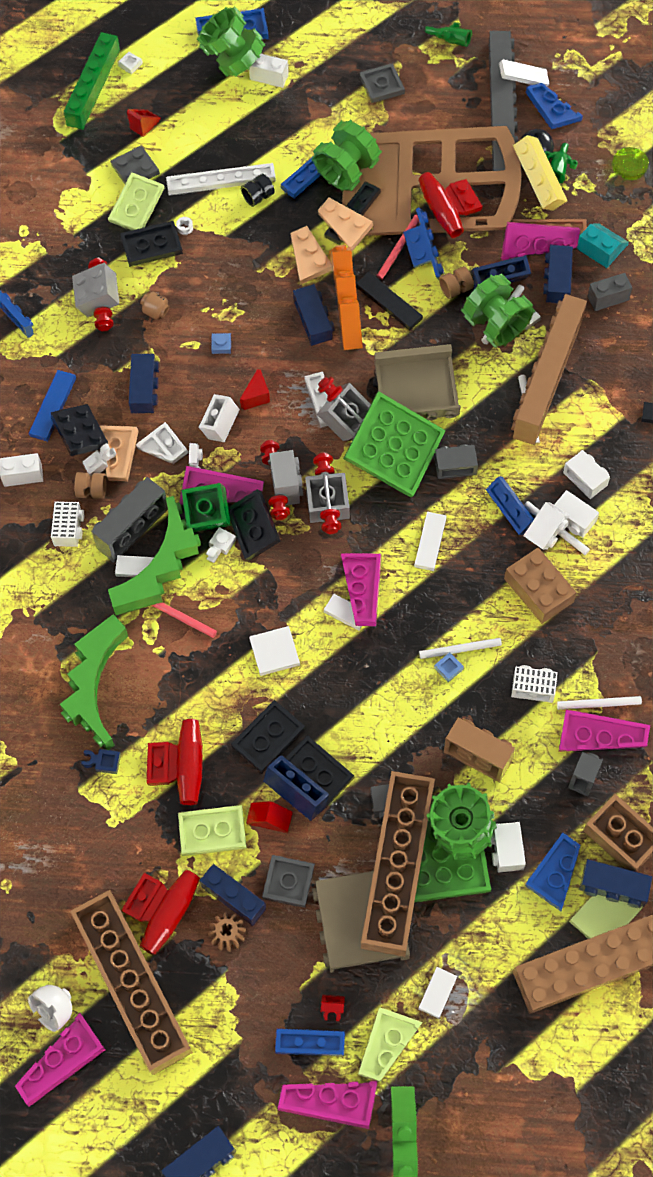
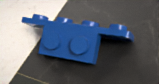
[403,207,444,280]

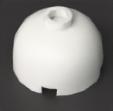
[28,985,72,1032]

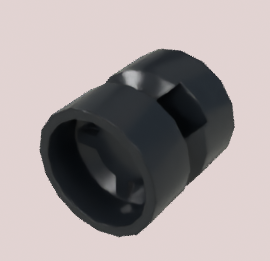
[240,173,275,207]

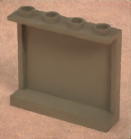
[374,344,461,421]
[312,871,410,973]

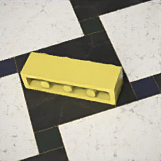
[513,135,567,211]

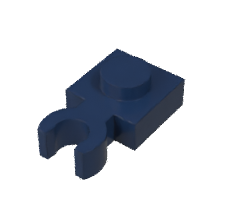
[81,749,121,774]

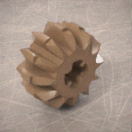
[208,913,246,952]

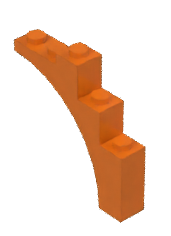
[329,245,363,350]

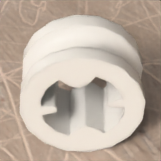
[176,217,193,235]

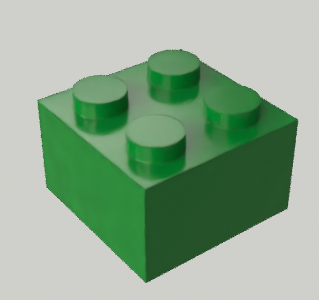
[182,483,231,532]

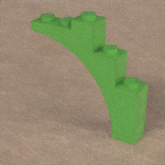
[108,496,201,615]
[60,614,128,750]
[391,1086,418,1177]

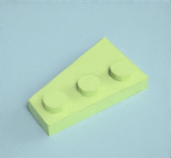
[358,1007,422,1082]

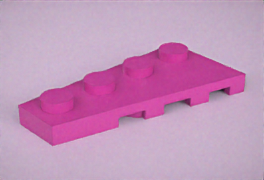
[501,222,580,260]
[179,466,264,505]
[341,553,381,626]
[558,709,650,752]
[15,1012,105,1106]
[278,1081,378,1129]

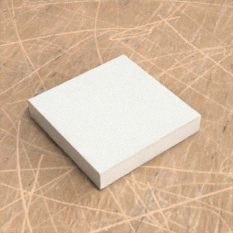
[249,626,300,676]

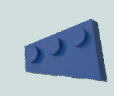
[525,83,583,130]
[525,833,581,911]

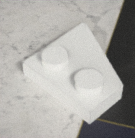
[136,422,189,464]

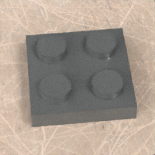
[360,63,405,103]
[110,145,160,184]
[262,855,315,908]

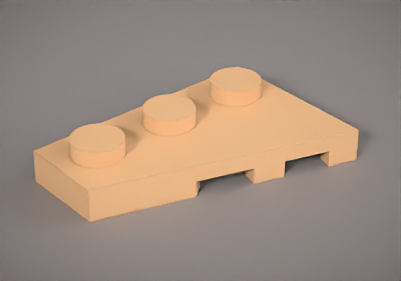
[318,198,373,252]
[291,226,332,285]
[100,426,139,482]

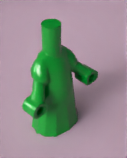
[425,22,472,47]
[544,143,578,184]

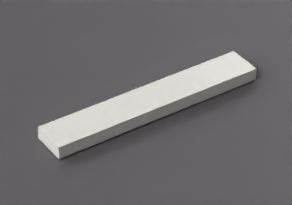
[166,163,276,195]

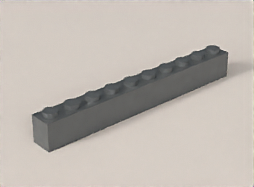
[488,31,518,171]

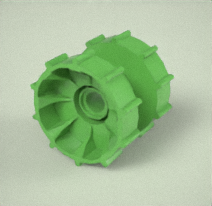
[197,6,265,77]
[311,119,382,191]
[461,274,536,348]
[427,783,497,860]

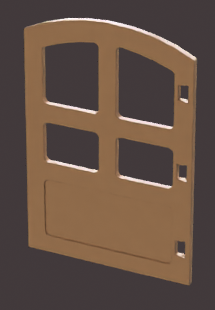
[342,126,522,236]

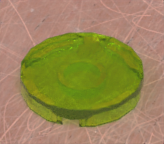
[612,147,649,180]

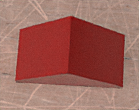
[127,109,160,137]
[240,369,270,410]
[246,801,293,833]

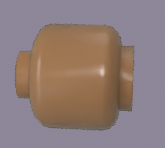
[140,292,170,320]

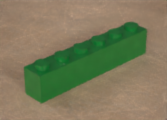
[63,32,120,130]

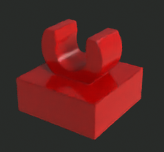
[321,995,345,1021]

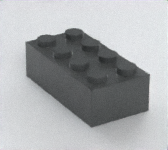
[91,477,168,563]

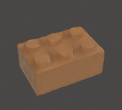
[504,547,577,624]
[444,717,515,783]
[583,794,653,872]

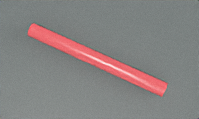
[376,215,419,280]
[151,602,217,638]

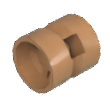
[439,266,474,299]
[75,472,107,499]

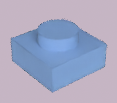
[211,333,231,354]
[434,652,464,682]

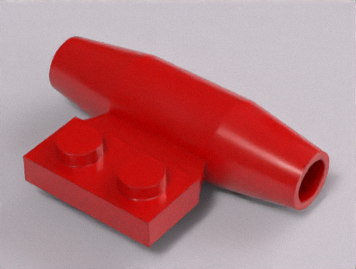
[418,172,482,238]
[146,719,203,805]
[121,869,200,956]

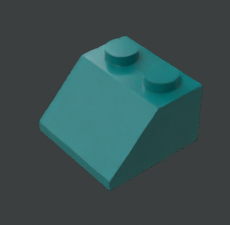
[577,223,629,268]

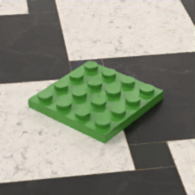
[343,391,446,498]
[414,812,491,903]

